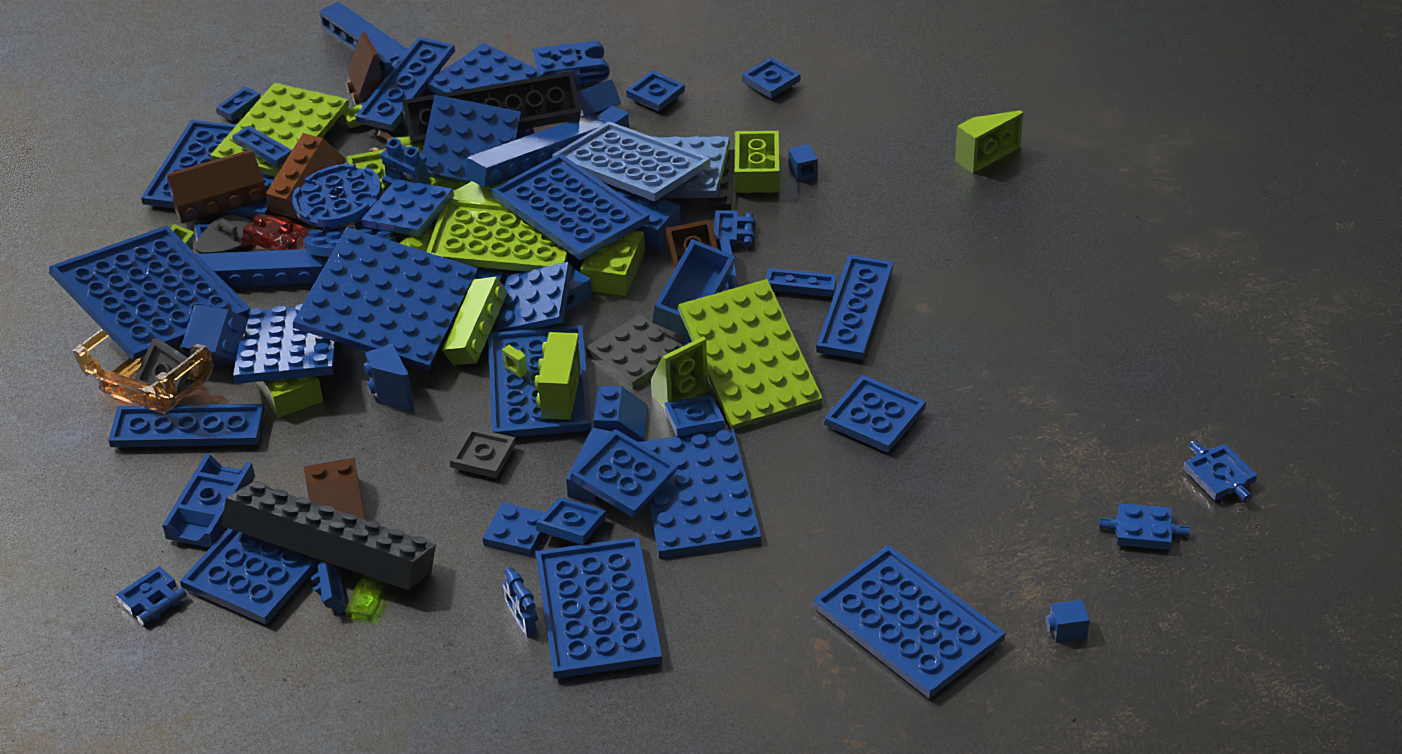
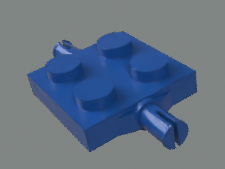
[1183,440,1257,502]
[1099,503,1190,550]

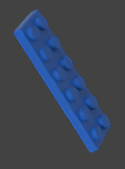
[355,37,456,131]
[816,255,894,360]
[108,403,265,448]

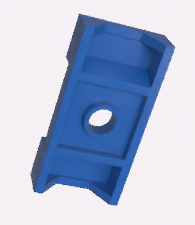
[162,454,255,548]

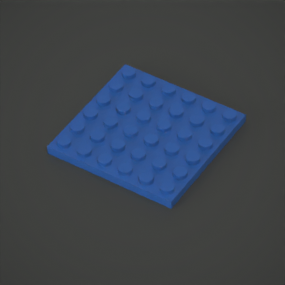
[141,120,276,220]
[49,226,251,360]
[293,227,478,371]

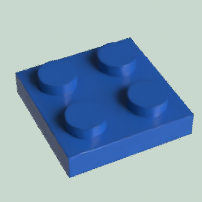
[742,57,801,98]
[626,70,685,111]
[664,395,725,437]
[536,497,606,545]
[482,502,545,556]

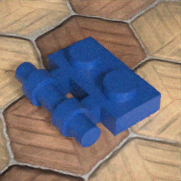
[714,211,756,248]
[116,566,187,625]
[503,567,538,636]

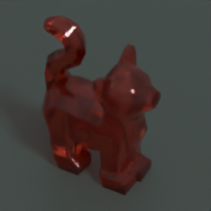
[242,214,309,251]

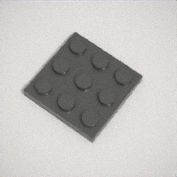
[586,314,683,389]

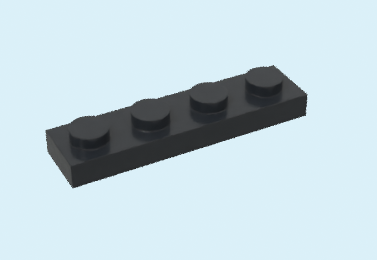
[709,149,735,211]

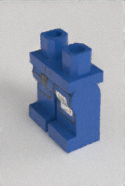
[380,137,430,187]

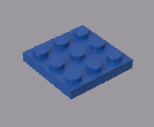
[361,179,454,237]
[497,262,572,332]
[824,375,926,453]
[570,429,678,517]

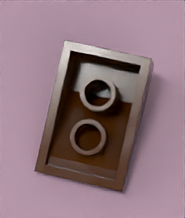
[345,32,382,105]
[666,219,718,270]
[304,457,365,520]

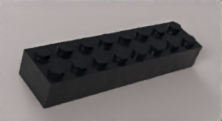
[402,71,581,145]
[222,482,436,590]

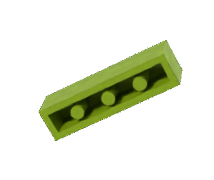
[442,277,508,366]

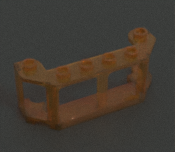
[72,329,215,414]

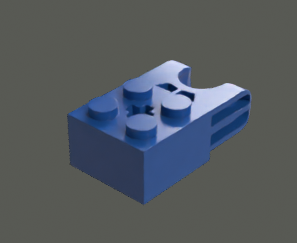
[532,41,610,88]

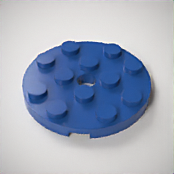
[292,164,382,228]
[304,221,397,257]

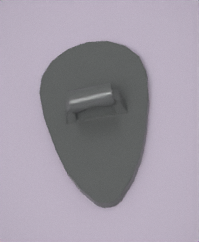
[196,215,259,254]

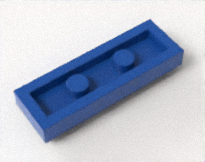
[232,125,292,167]
[766,268,837,297]

